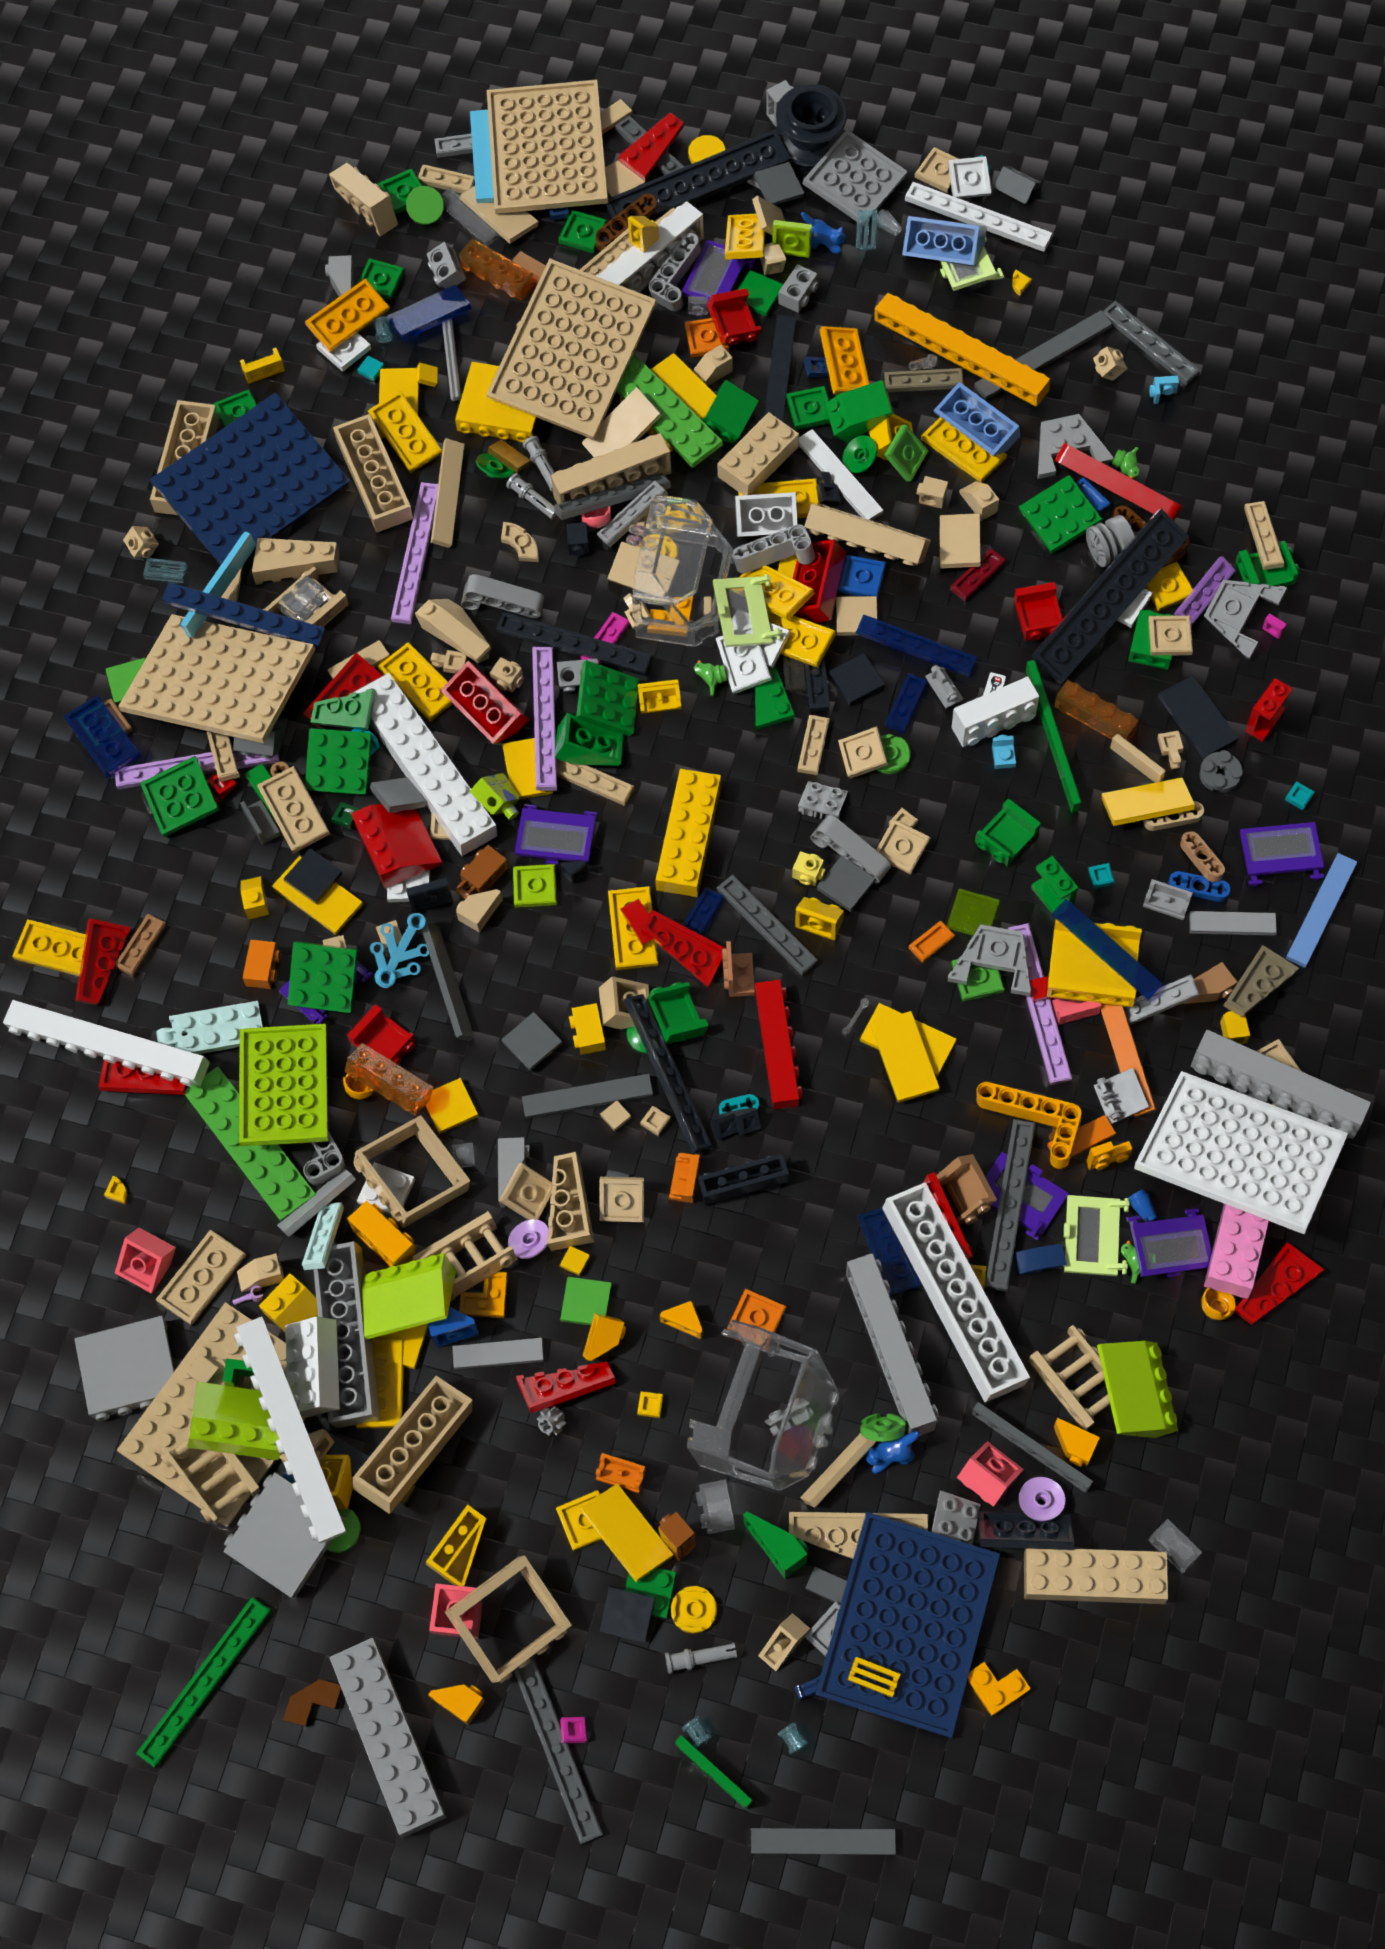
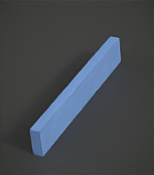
[1286,853,1357,968]

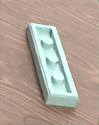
[302,1202,344,1270]

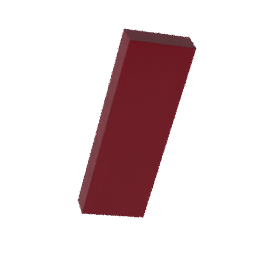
[950,548,1006,601]

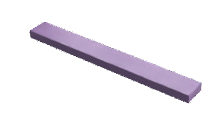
[391,482,438,624]
[532,647,557,791]
[115,750,280,790]
[1008,923,1072,1085]

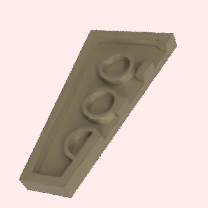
[1223,945,1299,1017]

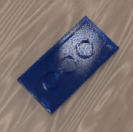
[387,285,472,340]
[63,695,141,778]
[857,1207,923,1297]

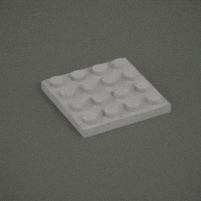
[803,130,907,226]

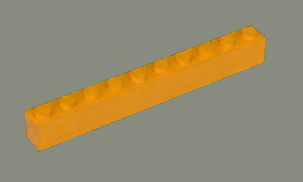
[874,293,1050,407]

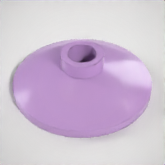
[508,1219,549,1259]
[1019,1477,1065,1521]

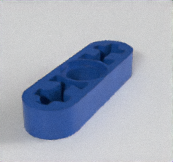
[1168,871,1230,902]

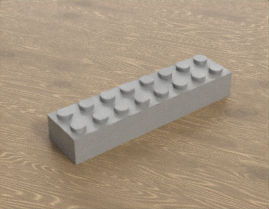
[1191,1030,1371,1139]
[314,1241,380,1428]
[846,1254,939,1436]
[329,1638,447,1838]

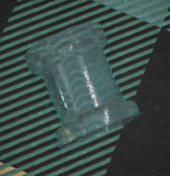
[373,317,393,343]
[682,1716,712,1748]
[778,1723,808,1755]

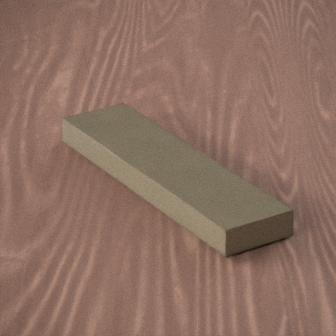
[884,368,964,392]

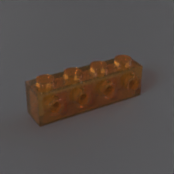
[459,239,535,301]
[1055,680,1138,742]
[344,1043,433,1116]

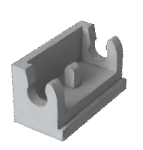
[1143,879,1193,920]

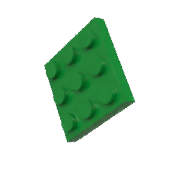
[1019,475,1102,554]
[576,660,639,736]
[305,728,372,795]
[140,756,220,837]
[288,941,358,1013]

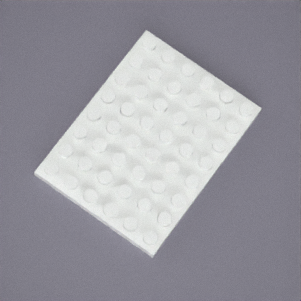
[1134,1071,1348,1234]

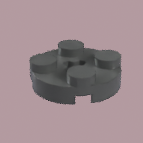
[1200,750,1242,792]

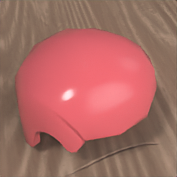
[581,506,611,528]

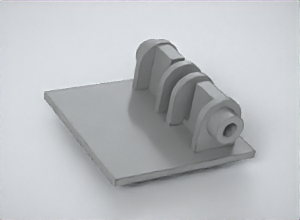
[798,781,848,819]
[1093,1068,1149,1124]
[931,1491,980,1545]

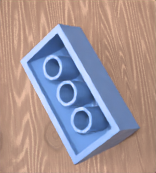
[902,216,987,265]
[934,382,1021,457]

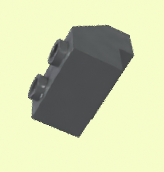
[233,717,288,758]

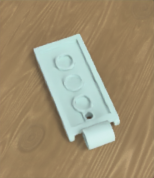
[156,1001,262,1054]

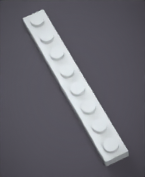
[905,182,1052,252]

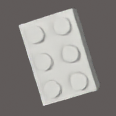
[735,492,797,537]

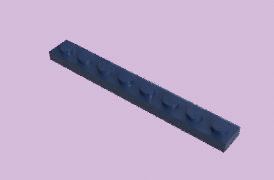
[162,582,325,649]

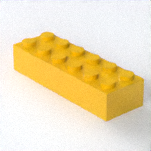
[656,769,721,897]

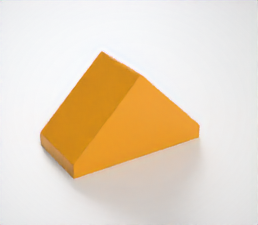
[660,1301,703,1339]

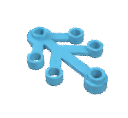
[370,913,429,988]

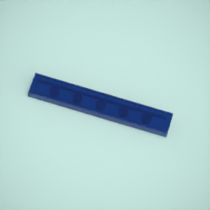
[856,614,977,677]
[1051,899,1163,1001]

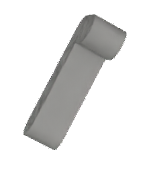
[649,233,701,311]
[732,525,815,573]
[461,575,544,618]
[810,815,891,883]
[303,1131,345,1186]

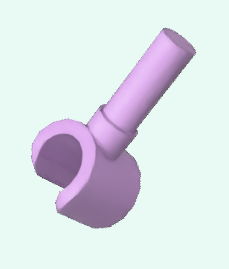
[233,1285,263,1305]

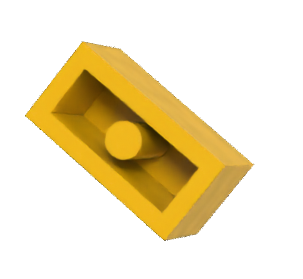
[569,1003,606,1055]

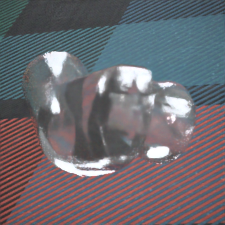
[909,354,937,371]

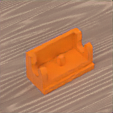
[669,1153,700,1203]
[596,1453,646,1493]

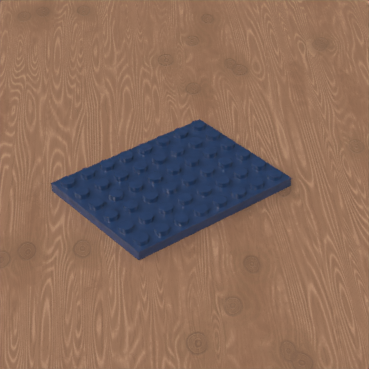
[150,393,350,565]
[815,1512,1000,1738]

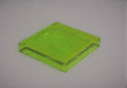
[947,889,999,936]

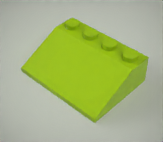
[361,1253,456,1339]
[1097,1341,1178,1438]
[187,1382,280,1460]

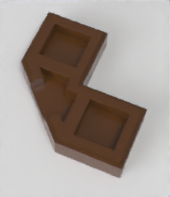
[283,1679,342,1727]

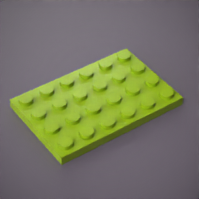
[239,1024,328,1147]

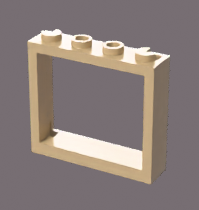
[354,1115,470,1228]
[445,1555,572,1683]

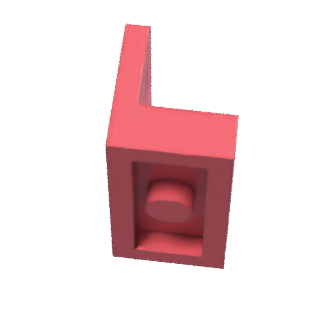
[1051,998,1101,1025]

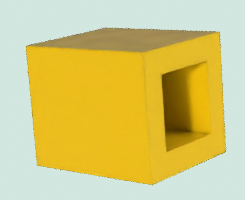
[1220,1011,1250,1044]

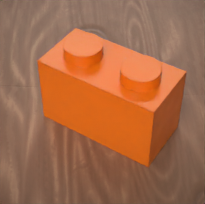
[243,940,281,989]

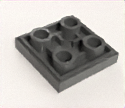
[754,162,804,205]
[370,777,426,813]
[817,856,875,912]
[502,1012,562,1071]

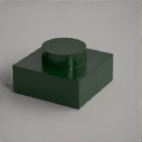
[332,802,359,829]

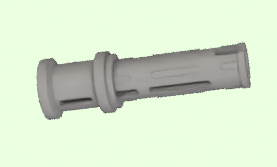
[523,436,554,492]
[506,473,558,520]
[665,1643,737,1674]

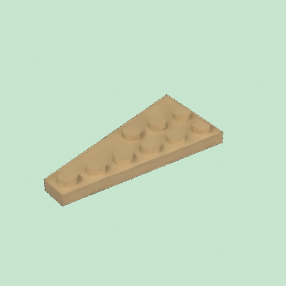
[789,1512,928,1559]

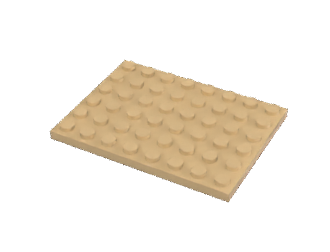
[487,80,608,214]
[486,259,657,440]
[118,614,315,744]
[117,1302,307,1527]

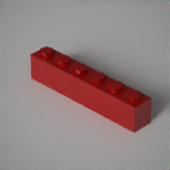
[755,980,803,1110]

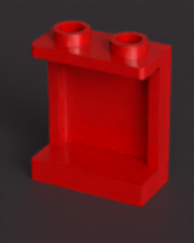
[707,288,762,345]
[1014,582,1062,641]
[1245,678,1292,742]
[347,1004,416,1072]

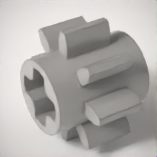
[537,1406,566,1436]

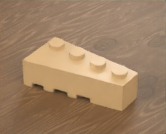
[329,163,398,237]
[252,538,340,585]
[547,1152,594,1251]

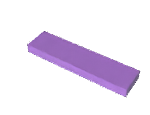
[1174,556,1236,626]

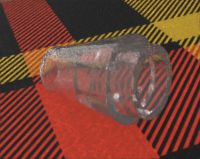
[874,209,902,237]

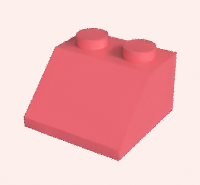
[115,1228,176,1293]
[957,1441,1024,1507]
[429,1584,482,1639]

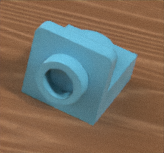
[1149,376,1179,404]
[992,735,1016,769]

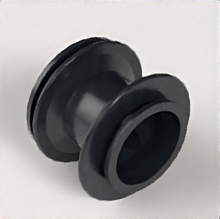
[776,84,847,171]

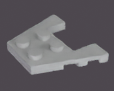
[1038,414,1113,479]
[1204,580,1287,660]
[948,924,1031,996]

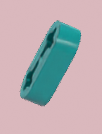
[719,1094,759,1114]

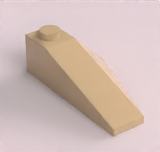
[415,599,491,662]

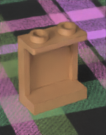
[936,1154,997,1225]

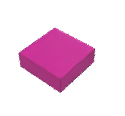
[1262,613,1286,639]
[560,1717,587,1743]

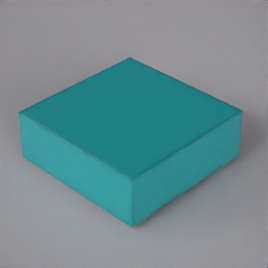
[357,356,385,381]
[1285,781,1314,810]
[1088,863,1114,889]

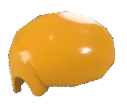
[343,1068,377,1100]
[1201,1287,1236,1320]

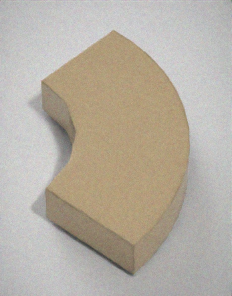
[501,522,539,562]

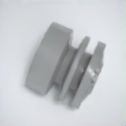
[1086,515,1134,567]

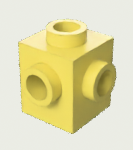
[792,851,826,886]

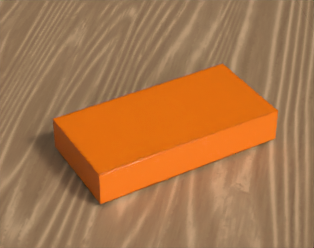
[909,921,955,963]

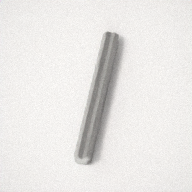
[442,318,461,401]

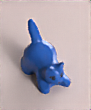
[801,212,846,254]
[866,1431,920,1474]

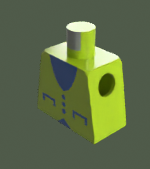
[470,773,519,820]

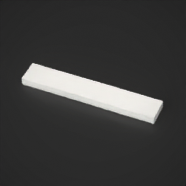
[799,429,883,521]

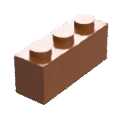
[659,1512,696,1561]

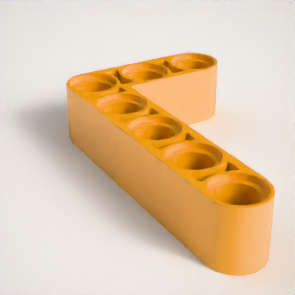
[976,1082,1081,1169]

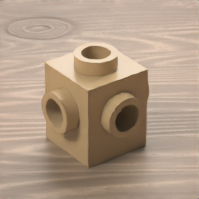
[1093,347,1127,381]
[123,526,159,558]
[490,657,523,693]

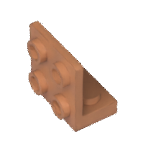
[722,941,755,997]

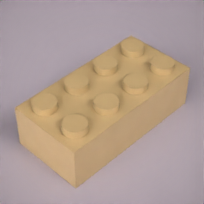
[717,412,799,495]

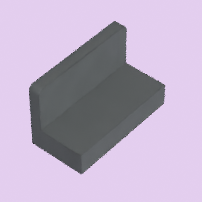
[994,166,1041,203]
[240,800,281,845]

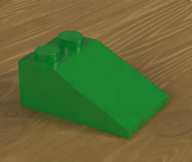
[825,380,894,443]
[554,713,623,765]
[743,1512,808,1579]

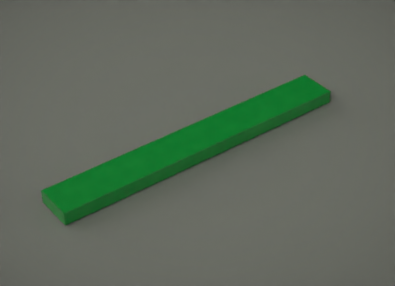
[1026,660,1081,813]
[136,1597,271,1768]

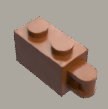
[455,845,508,899]

